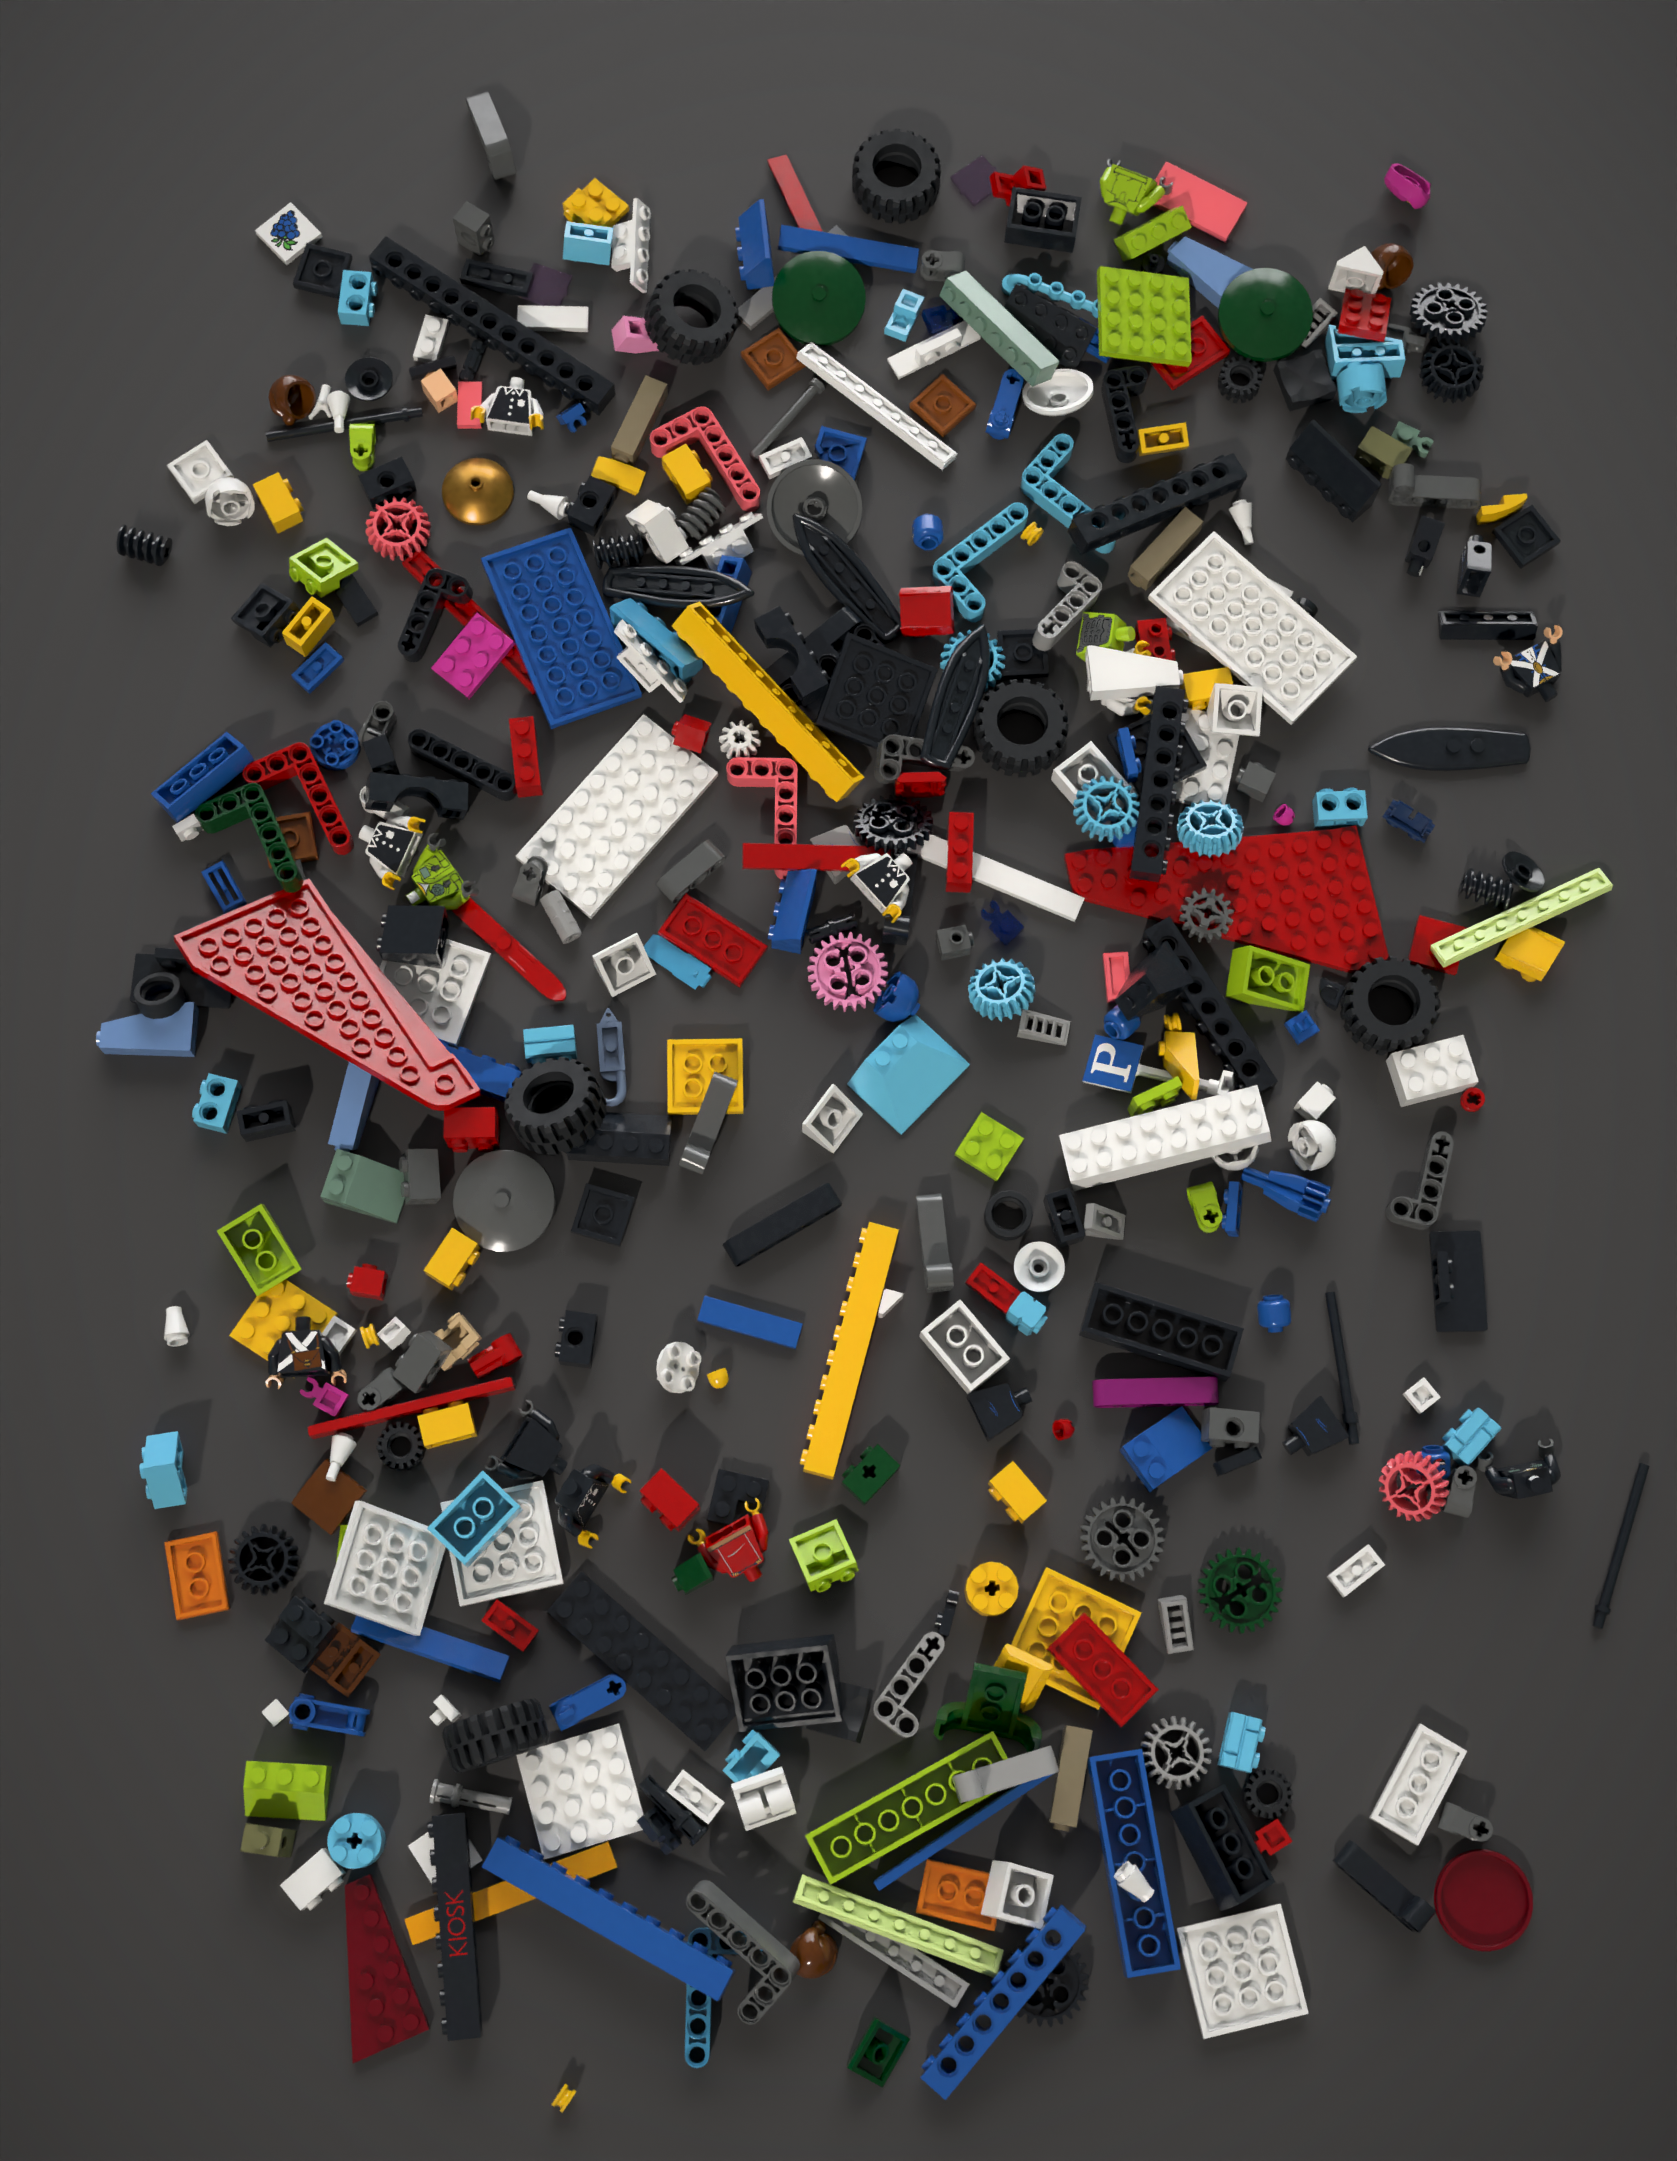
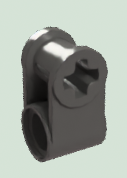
[920,250,965,281]
[358,701,397,743]
[512,856,548,907]
[357,1367,408,1412]
[1441,1466,1477,1518]
[1438,1802,1493,1842]

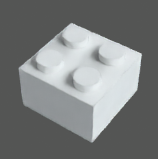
[981,1860,1054,1929]

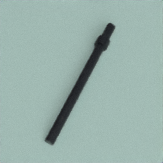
[1325,1292,1359,1445]

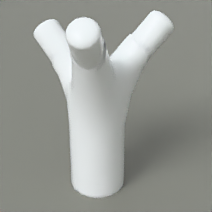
[308,384,332,420]

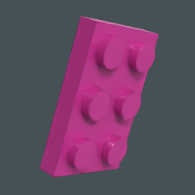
[431,613,515,700]

